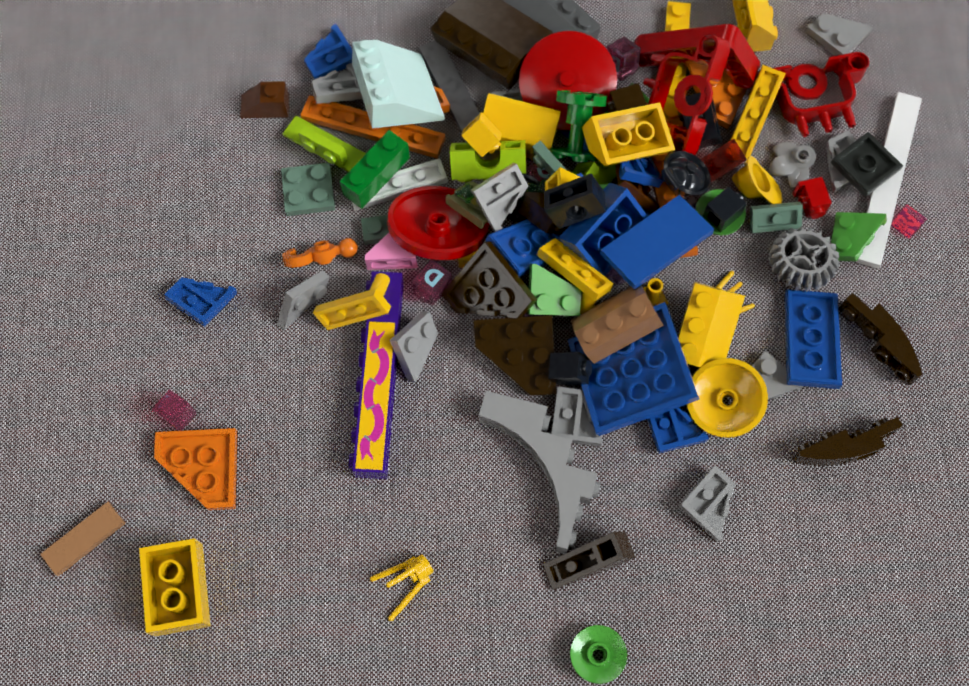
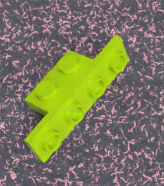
[283,116,366,172]

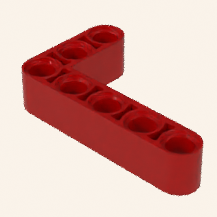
[629,24,760,88]

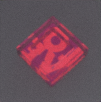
[891,204,927,239]

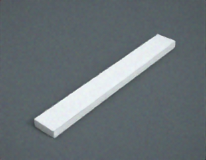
[856,92,922,269]

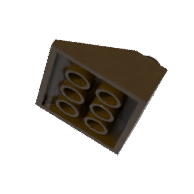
[430,0,553,90]

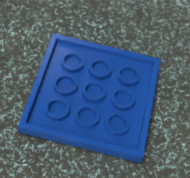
[568,302,700,436]

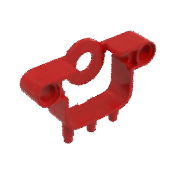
[643,34,730,155]
[751,52,870,137]

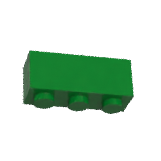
[340,130,410,209]

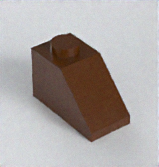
[240,81,290,118]

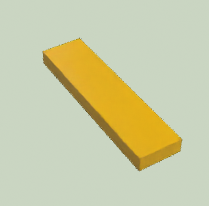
[724,65,786,165]

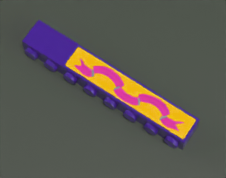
[349,271,404,479]

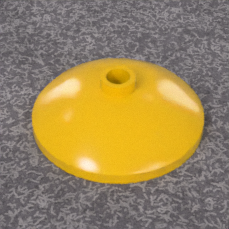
[687,358,768,438]

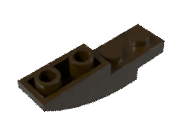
[839,292,922,386]
[792,417,903,466]

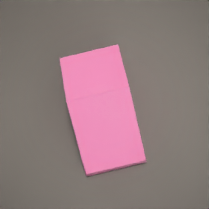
[365,233,417,270]

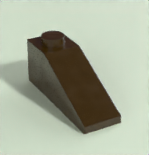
[543,532,636,590]

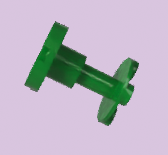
[550,90,607,162]

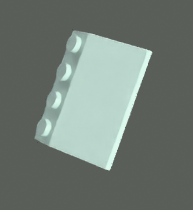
[352,40,445,128]

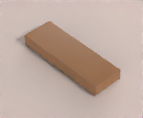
[40,501,126,577]

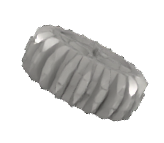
[769,226,839,292]

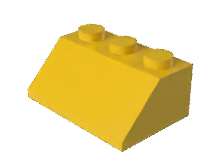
[732,0,778,52]
[483,93,561,160]
[582,102,675,166]
[678,281,745,367]

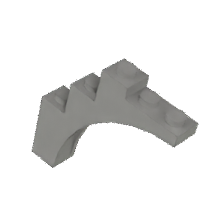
[479,391,601,554]

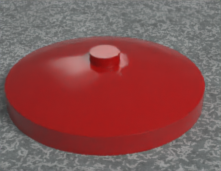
[519,31,617,131]
[387,186,489,260]

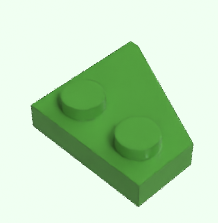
[831,212,887,262]
[527,263,581,316]

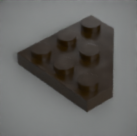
[442,241,537,318]
[473,315,557,396]

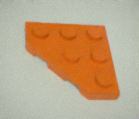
[684,62,747,129]
[154,428,237,510]

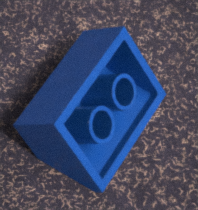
[559,183,648,276]

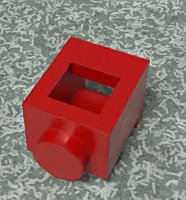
[793,177,832,219]

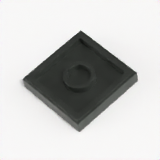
[831,132,903,197]

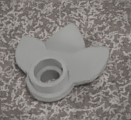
[769,142,816,189]

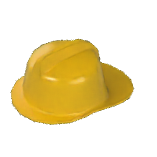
[732,156,783,204]

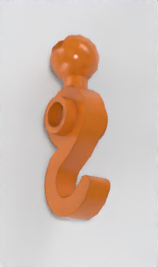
[282,238,358,268]

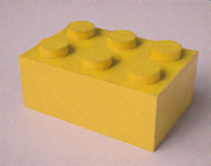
[139,538,211,637]

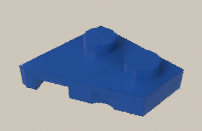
[619,156,663,188]

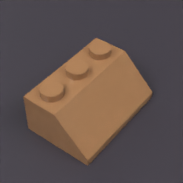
[571,285,664,364]

